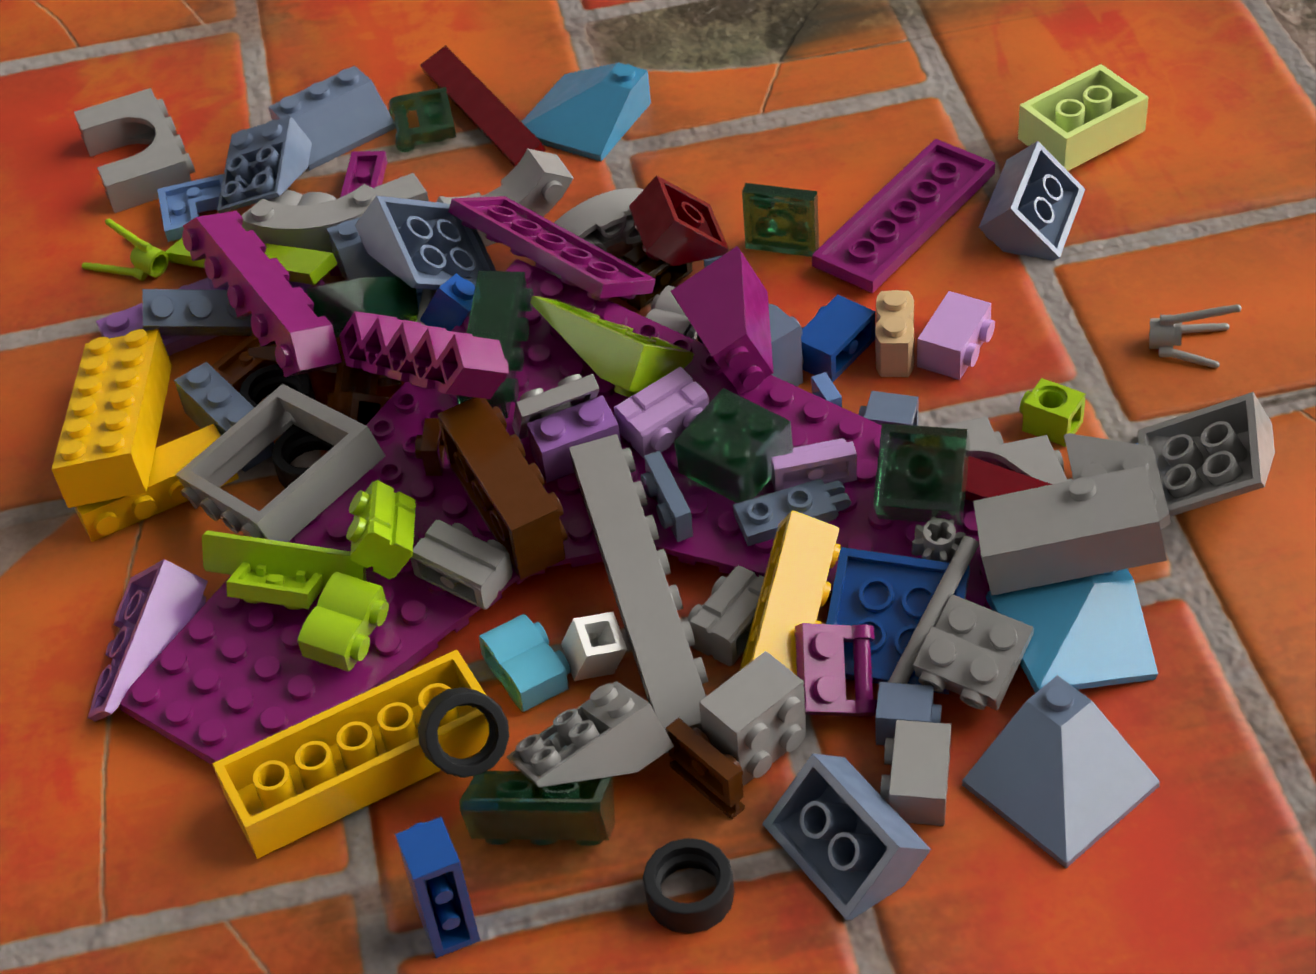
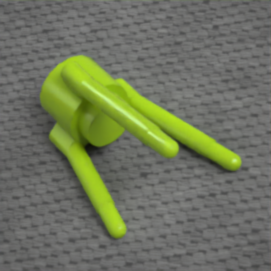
[82,219,169,281]

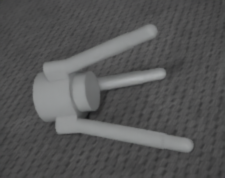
[1149,304,1242,368]

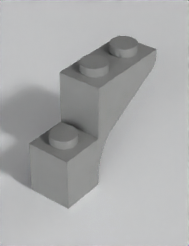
[940,417,1073,484]

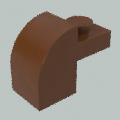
[327,354,389,425]

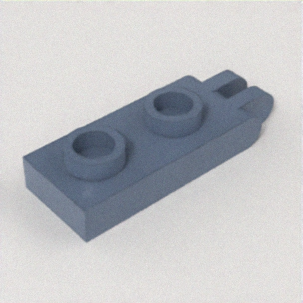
[733,479,851,546]

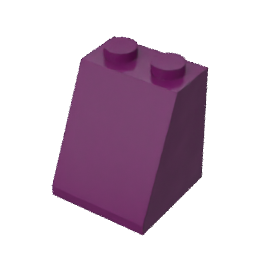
[670,246,774,395]

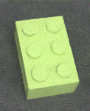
[1018,64,1149,171]

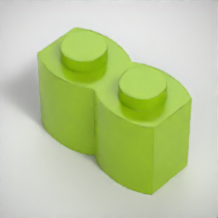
[297,571,389,672]

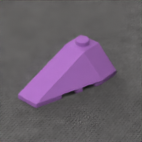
[88,559,208,722]

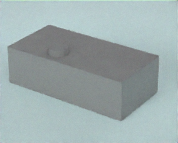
[973,465,1167,595]

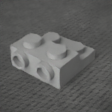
[913,594,1034,711]

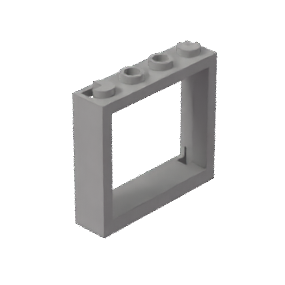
[176,384,385,542]

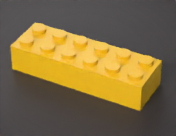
[51,329,172,508]
[212,649,489,859]

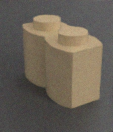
[875,290,914,377]

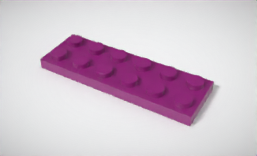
[812,138,995,293]
[448,196,656,301]

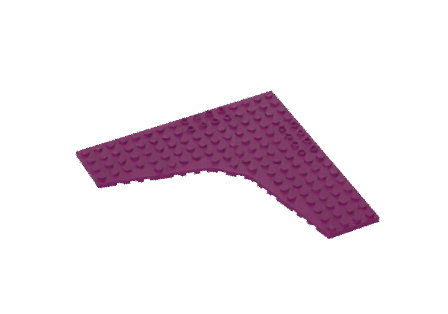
[119,259,992,765]

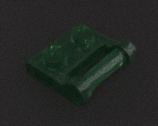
[388,87,456,152]

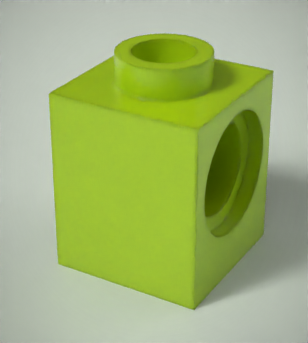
[1019,378,1086,447]

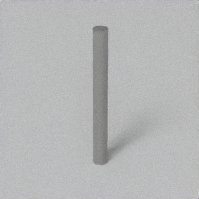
[888,536,979,684]

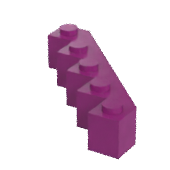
[182,211,342,377]
[339,311,509,399]

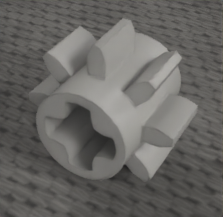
[912,516,966,563]

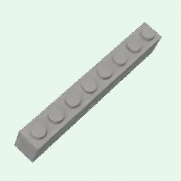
[569,434,708,754]

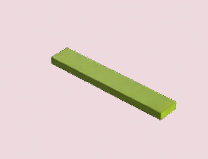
[165,238,338,285]

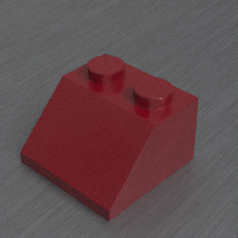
[629,175,729,266]

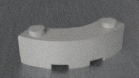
[437,149,574,247]
[241,184,391,253]
[545,188,644,278]

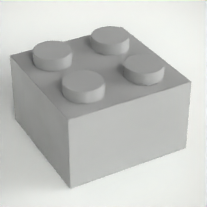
[699,651,806,786]

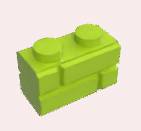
[346,480,416,579]

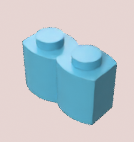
[479,614,571,712]

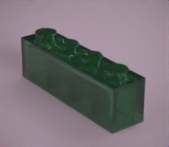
[457,271,534,418]

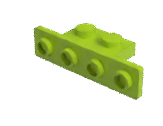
[202,531,366,610]

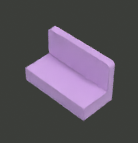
[766,438,857,492]

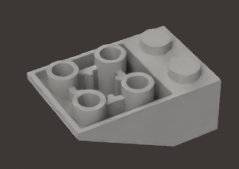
[506,681,674,787]

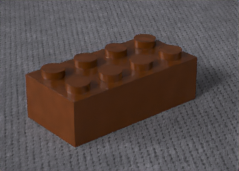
[438,397,568,580]

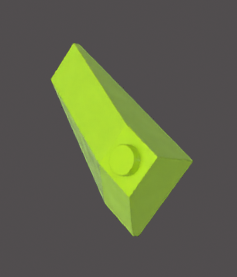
[530,296,694,397]

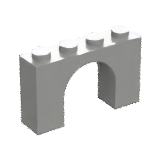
[74,88,195,213]

